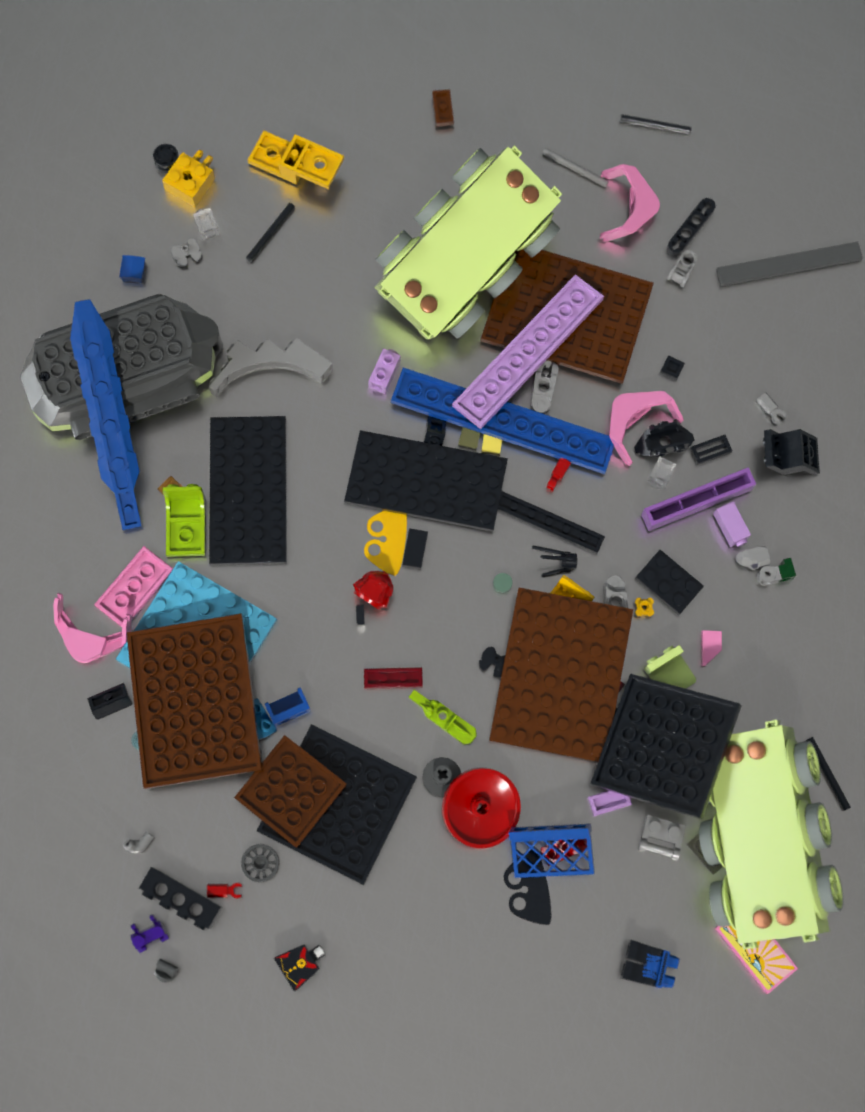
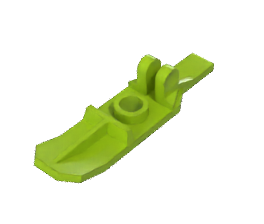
[408,689,477,745]

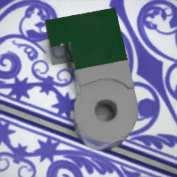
[757,558,796,585]

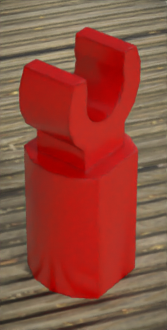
[546,458,571,491]
[207,883,242,899]

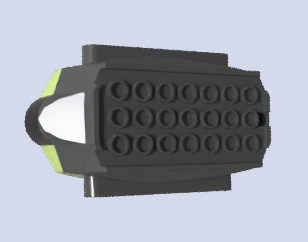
[20,294,222,440]

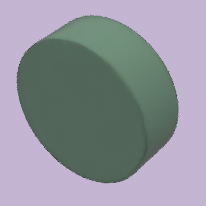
[493,573,513,593]

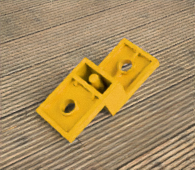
[248,130,344,189]

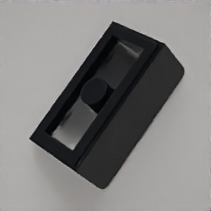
[87,683,132,720]

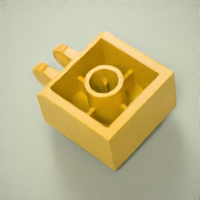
[162,150,215,208]

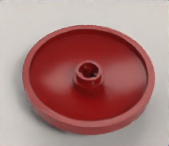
[442,767,521,848]

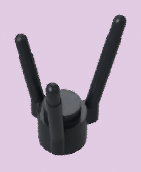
[532,546,577,577]

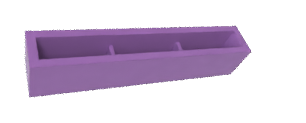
[641,467,756,531]

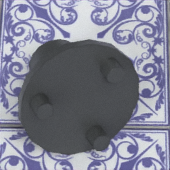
[422,757,461,797]

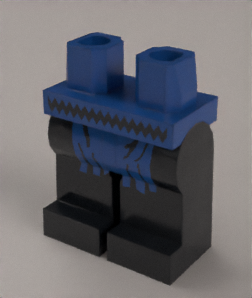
[620,940,680,988]

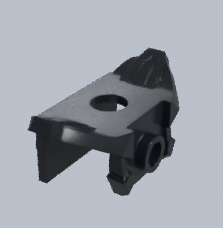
[634,419,695,457]

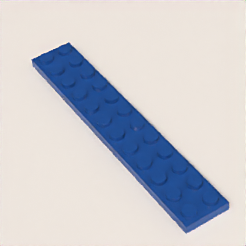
[391,367,614,474]

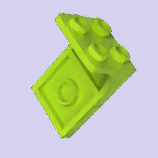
[163,484,205,557]

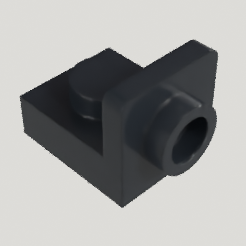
[424,416,446,446]

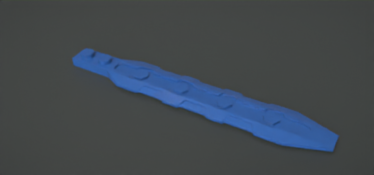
[70,299,141,530]

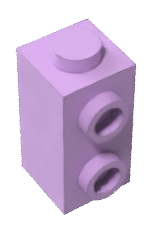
[368,349,401,394]
[713,501,751,547]

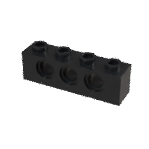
[139,867,223,930]

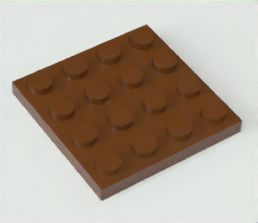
[234,735,347,848]

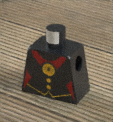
[274,944,326,992]

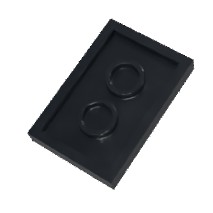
[635,549,704,615]

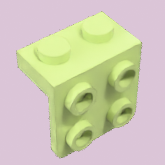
[644,645,696,689]

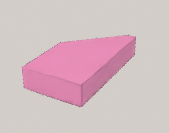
[701,630,722,667]

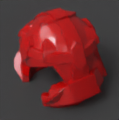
[353,571,394,610]

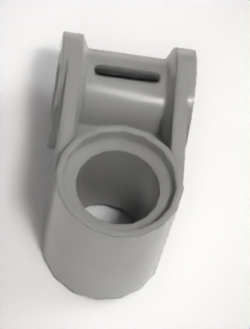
[667,250,697,288]

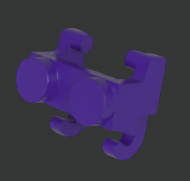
[130,914,169,953]

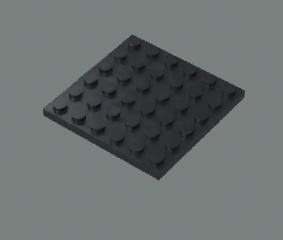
[590,674,741,820]
[257,724,417,885]

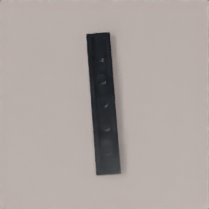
[498,491,605,554]

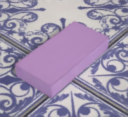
[588,791,632,816]

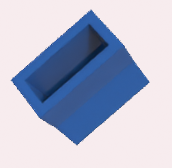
[119,255,145,283]

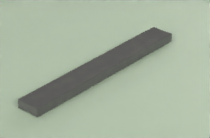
[717,242,863,287]

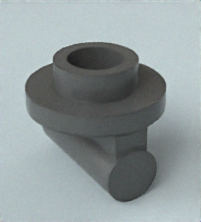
[155,958,178,982]

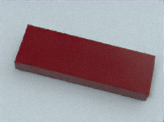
[364,667,423,689]

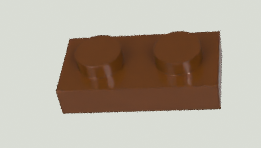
[432,89,454,127]

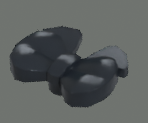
[479,647,505,678]

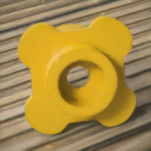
[635,598,654,617]

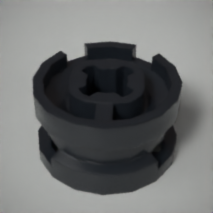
[153,144,179,173]

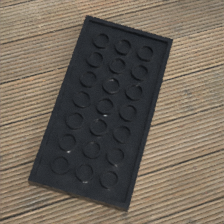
[209,416,287,565]
[344,430,508,532]

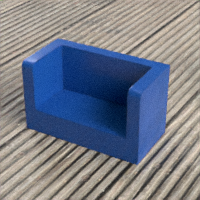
[264,687,311,727]

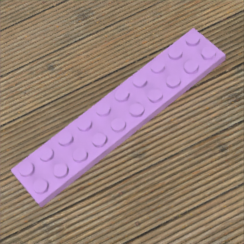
[452,275,604,429]

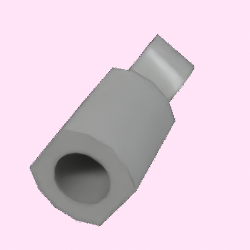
[756,393,787,425]

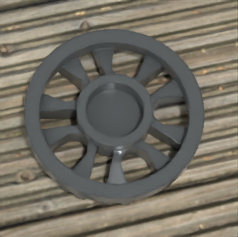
[241,844,279,882]

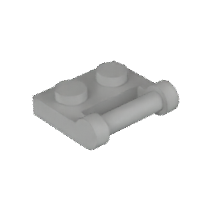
[639,815,686,861]

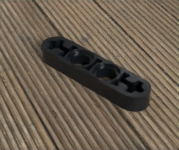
[667,198,716,256]

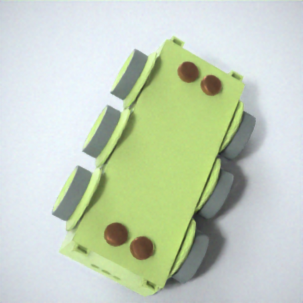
[374,145,562,340]
[699,720,843,950]

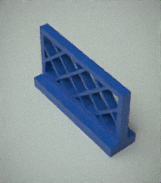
[509,823,595,878]

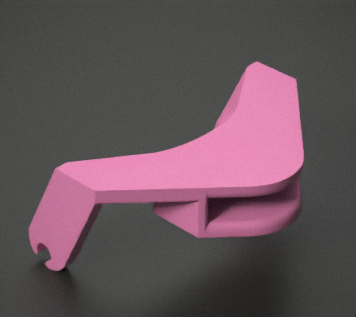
[600,164,660,241]
[609,391,684,466]
[54,593,131,663]

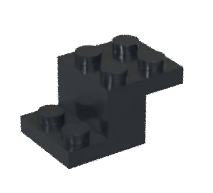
[763,429,820,475]

